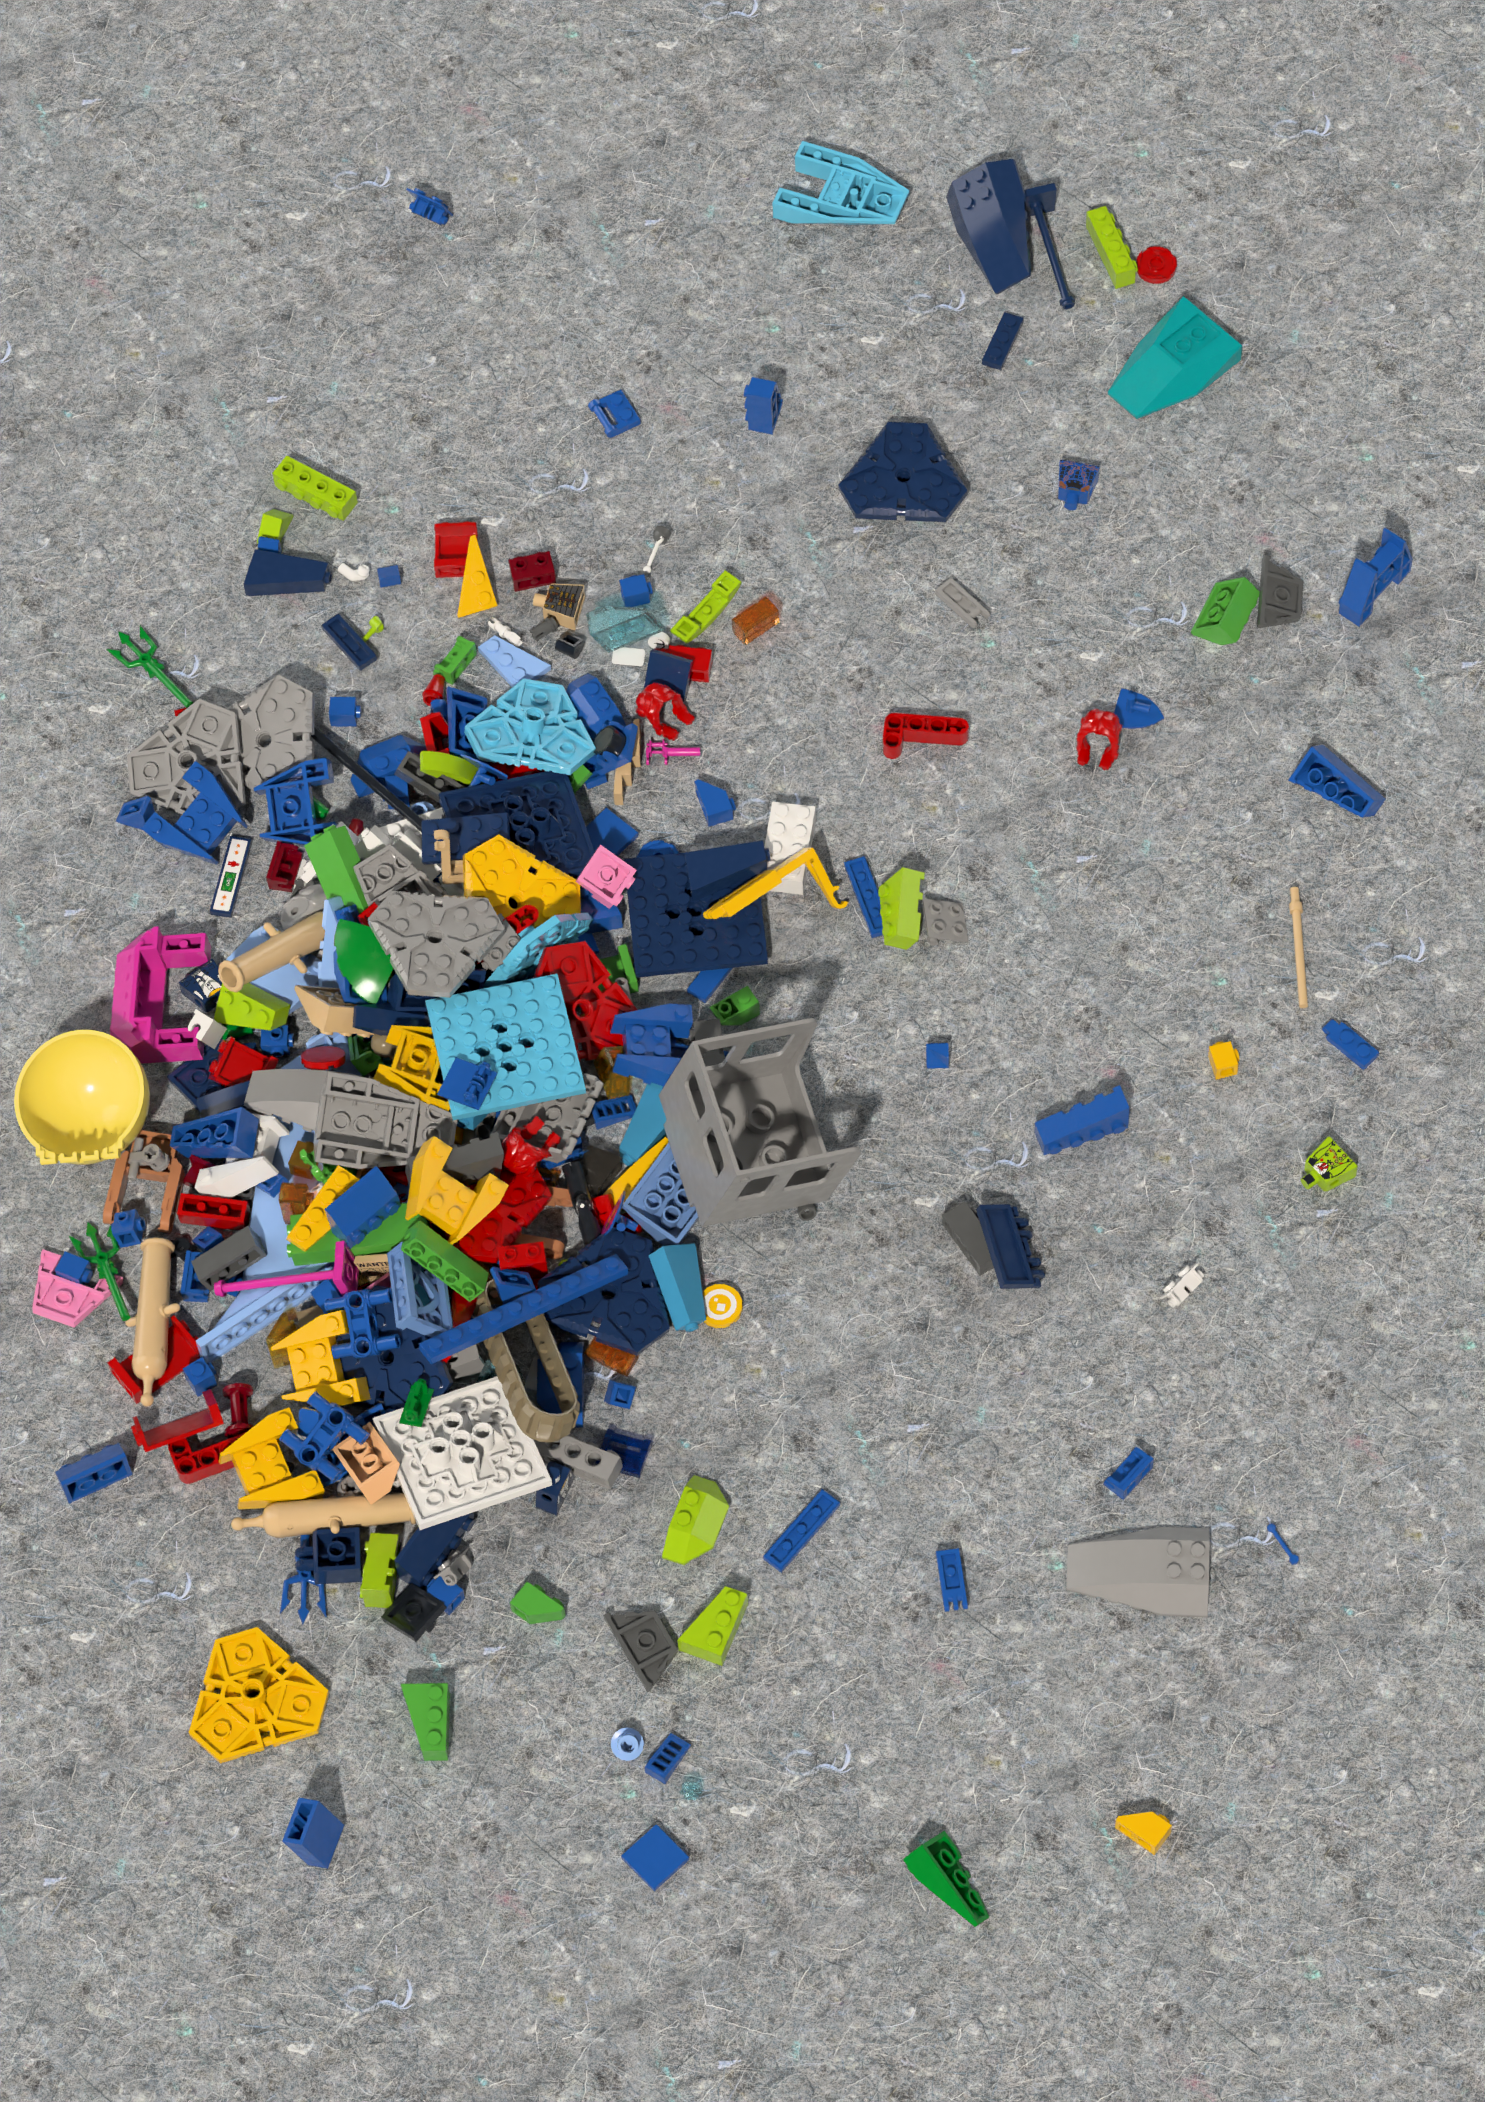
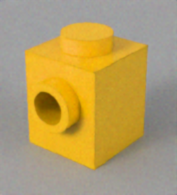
[1208,1041,1240,1080]

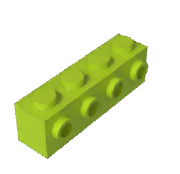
[1086,206,1138,289]
[272,455,358,521]

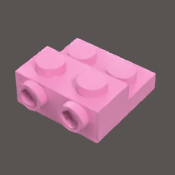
[575,845,636,909]

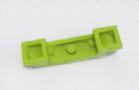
[670,570,742,644]
[420,751,486,785]

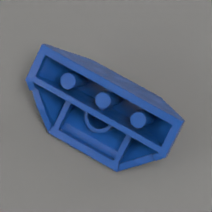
[566,673,626,741]
[350,735,427,798]
[537,1342,584,1428]

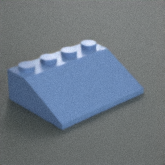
[622,1143,699,1246]

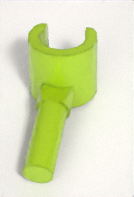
[362,616,384,642]

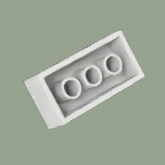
[764,802,816,895]

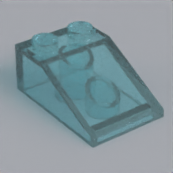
[586,606,665,653]

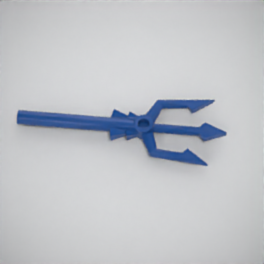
[280,1534,327,1625]

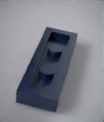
[982,312,1024,370]
[321,613,377,671]

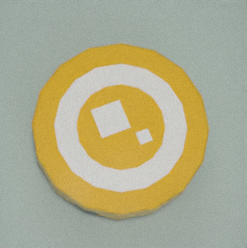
[702,1284,742,1328]

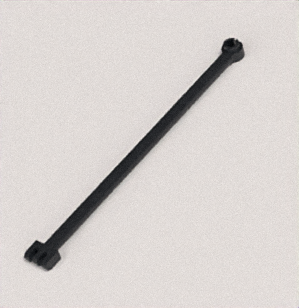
[311,726,423,833]

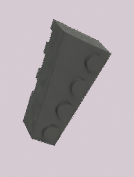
[689,1018,725,1067]
[405,1132,504,1186]

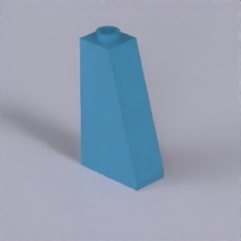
[619,1082,667,1167]
[648,1243,706,1332]

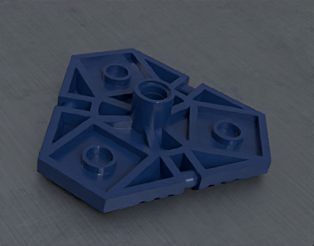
[838,422,968,522]
[537,1227,670,1356]
[336,1285,453,1410]

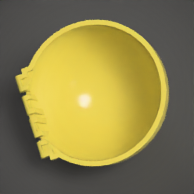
[14,1030,150,1165]

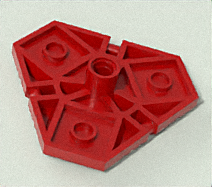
[525,941,637,1062]
[437,1163,552,1263]

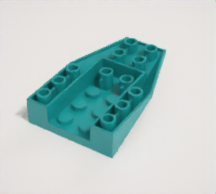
[1108,296,1242,419]

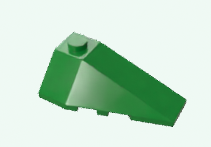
[903,1831,989,1927]

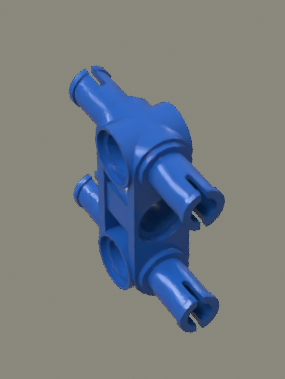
[324,1288,401,1359]
[279,1391,370,1482]

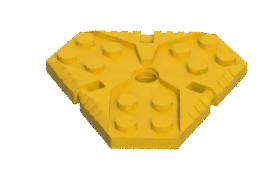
[463,834,581,931]
[189,1627,329,1764]

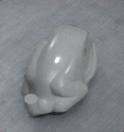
[281,884,327,931]

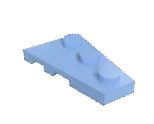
[478,635,551,687]

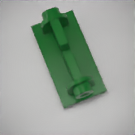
[399,1379,434,1427]

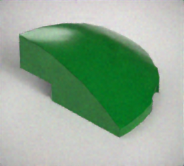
[334,919,401,1004]

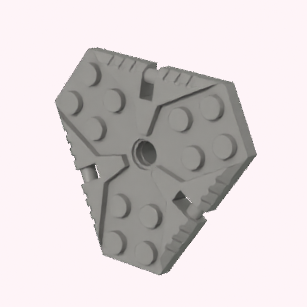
[224,675,315,797]
[127,699,246,815]
[368,891,505,998]

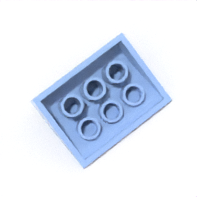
[226,925,322,1015]

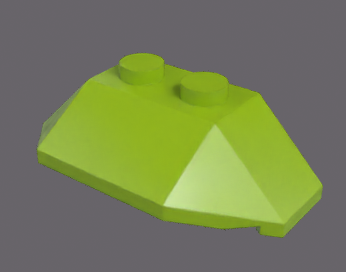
[662,1475,729,1565]

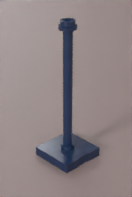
[1025,183,1075,310]

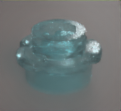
[679,1782,703,1800]

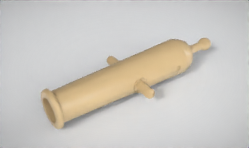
[218,911,325,992]
[125,1237,180,1407]
[231,1492,416,1538]

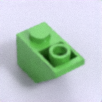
[710,986,760,1026]
[510,1582,565,1624]

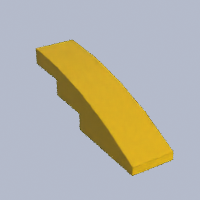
[602,1137,669,1211]

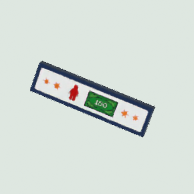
[210,836,252,918]

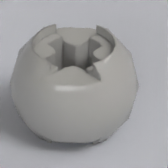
[337,1476,364,1497]

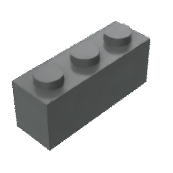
[942,1202,994,1276]
[191,1226,267,1291]

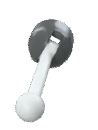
[643,526,671,574]

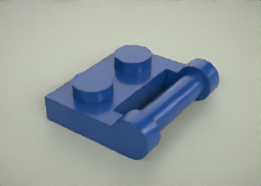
[588,390,641,438]

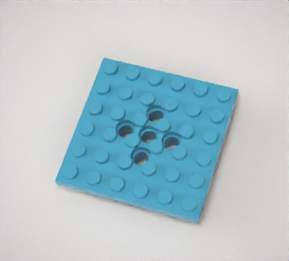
[425,974,586,1120]

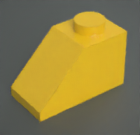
[1115,1812,1172,1855]

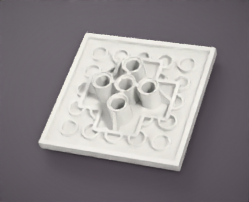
[373,1376,552,1530]

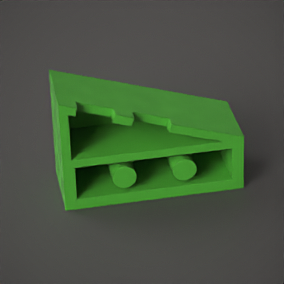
[401,1683,450,1761]

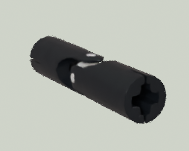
[562,1161,602,1246]

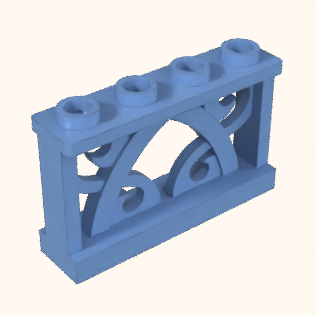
[387,1242,453,1338]

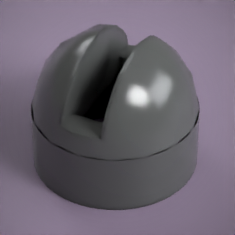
[797,1204,816,1221]

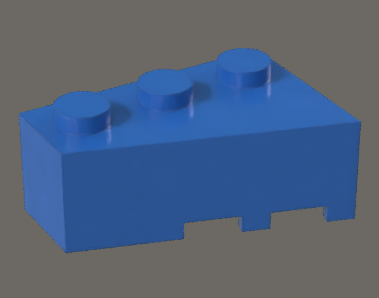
[744,377,783,435]

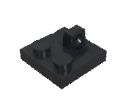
[381,1583,447,1642]

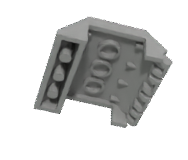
[491,1073,603,1163]

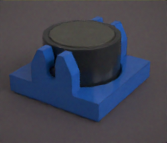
[593,720,638,775]

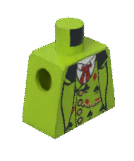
[1300,1136,1358,1192]

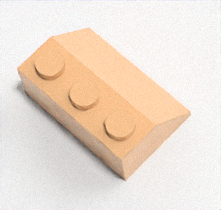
[332,1422,400,1505]

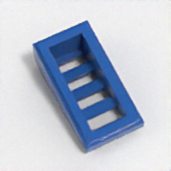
[591,1095,636,1130]
[644,1733,691,1784]

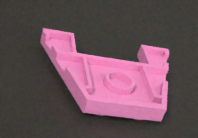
[32,1249,123,1327]

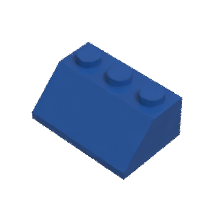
[325,1166,401,1249]
[55,1443,133,1504]

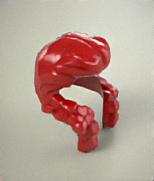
[635,683,695,741]
[1076,709,1123,770]
[501,1116,561,1177]

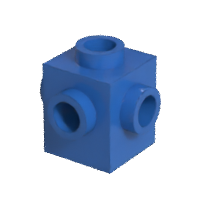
[260,1025,294,1057]
[111,1209,146,1248]

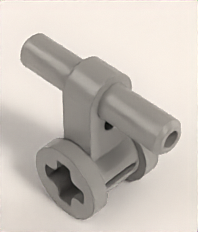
[128,1137,170,1181]

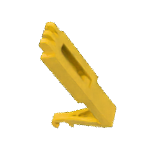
[703,847,848,919]

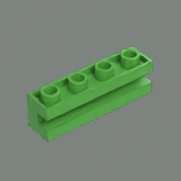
[401,1220,489,1302]

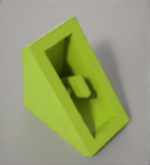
[257,509,293,544]

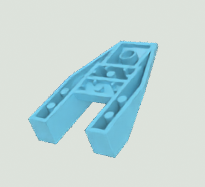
[772,141,909,225]

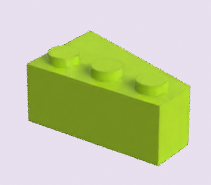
[878,867,925,950]
[677,1586,748,1666]

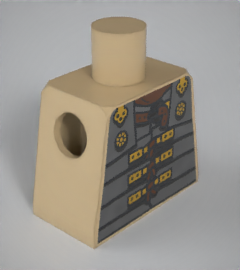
[533,584,585,630]

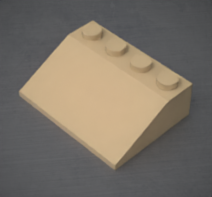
[294,985,389,1038]

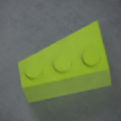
[213,983,290,1031]
[360,1533,401,1608]

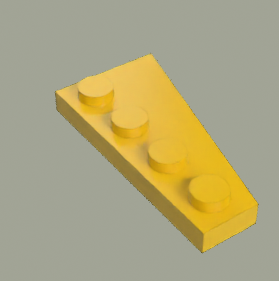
[286,1165,360,1252]

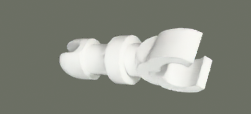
[488,617,523,647]

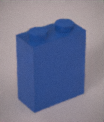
[282,1798,344,1869]

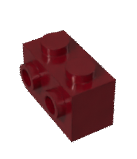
[508,551,556,592]

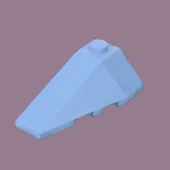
[317,896,345,988]

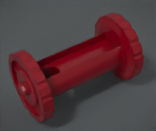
[223,1383,254,1439]

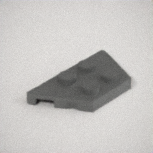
[1257,555,1304,628]
[603,1611,678,1692]

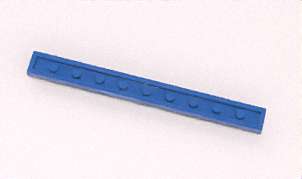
[419,1254,628,1364]

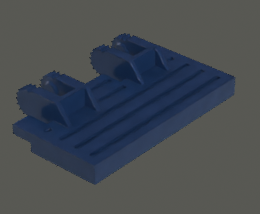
[976,1204,1045,1289]

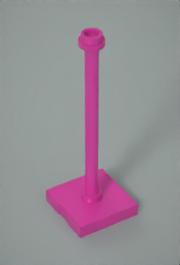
[214,1241,359,1302]

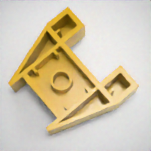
[374,1025,450,1112]
[405,1136,509,1245]
[271,1310,371,1406]
[219,1407,325,1509]

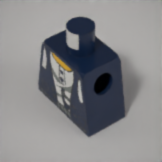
[179,959,222,1012]
[536,1461,575,1516]

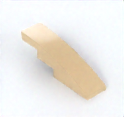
[614,719,641,805]

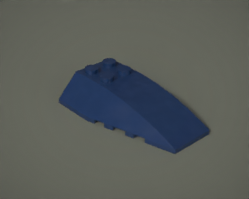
[946,159,1031,294]

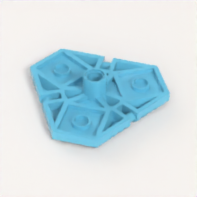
[464,679,596,775]
[483,913,593,989]

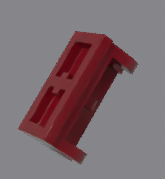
[266,841,303,893]

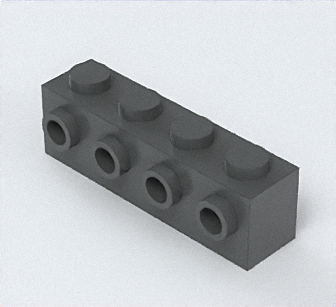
[394,751,466,803]

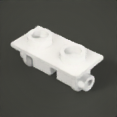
[1159,1264,1204,1308]

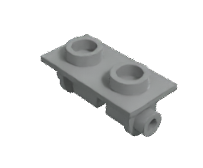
[433,1548,472,1586]

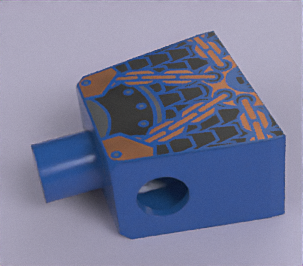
[1058,460,1100,511]

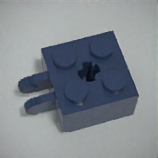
[295,1527,362,1585]

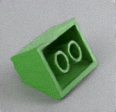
[1191,577,1259,645]

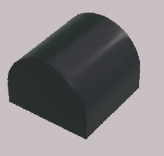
[555,632,585,659]

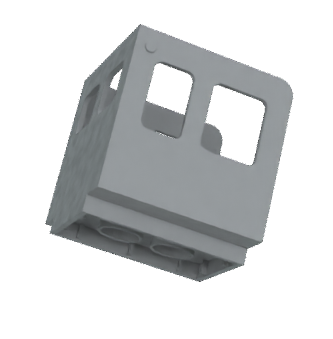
[659,1018,861,1227]

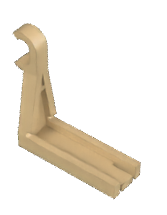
[434,830,464,884]

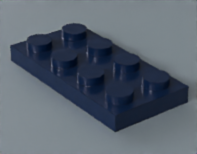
[422,813,510,865]

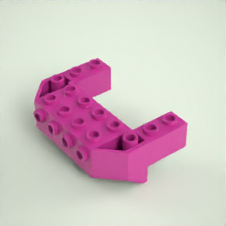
[110,926,211,1064]

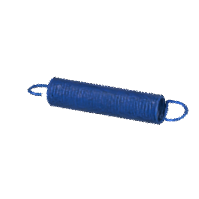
[540,1148,589,1169]

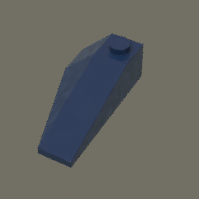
[353,1003,431,1036]

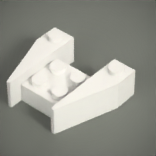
[194,1114,290,1199]

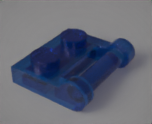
[595,1428,653,1478]

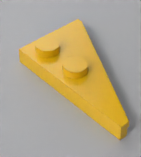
[457,535,497,618]

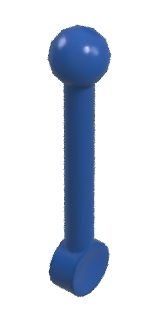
[1267,1523,1299,1565]

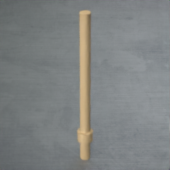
[1289,887,1308,1008]

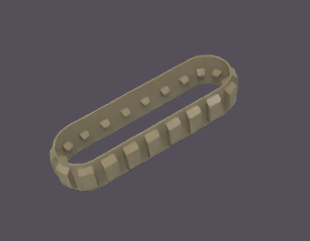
[473,1279,580,1443]

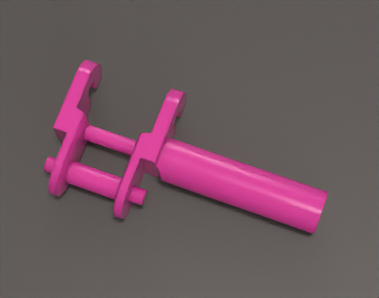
[646,739,700,765]

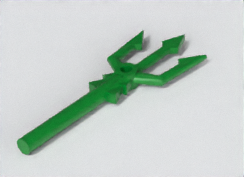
[106,625,193,708]
[69,1222,130,1321]

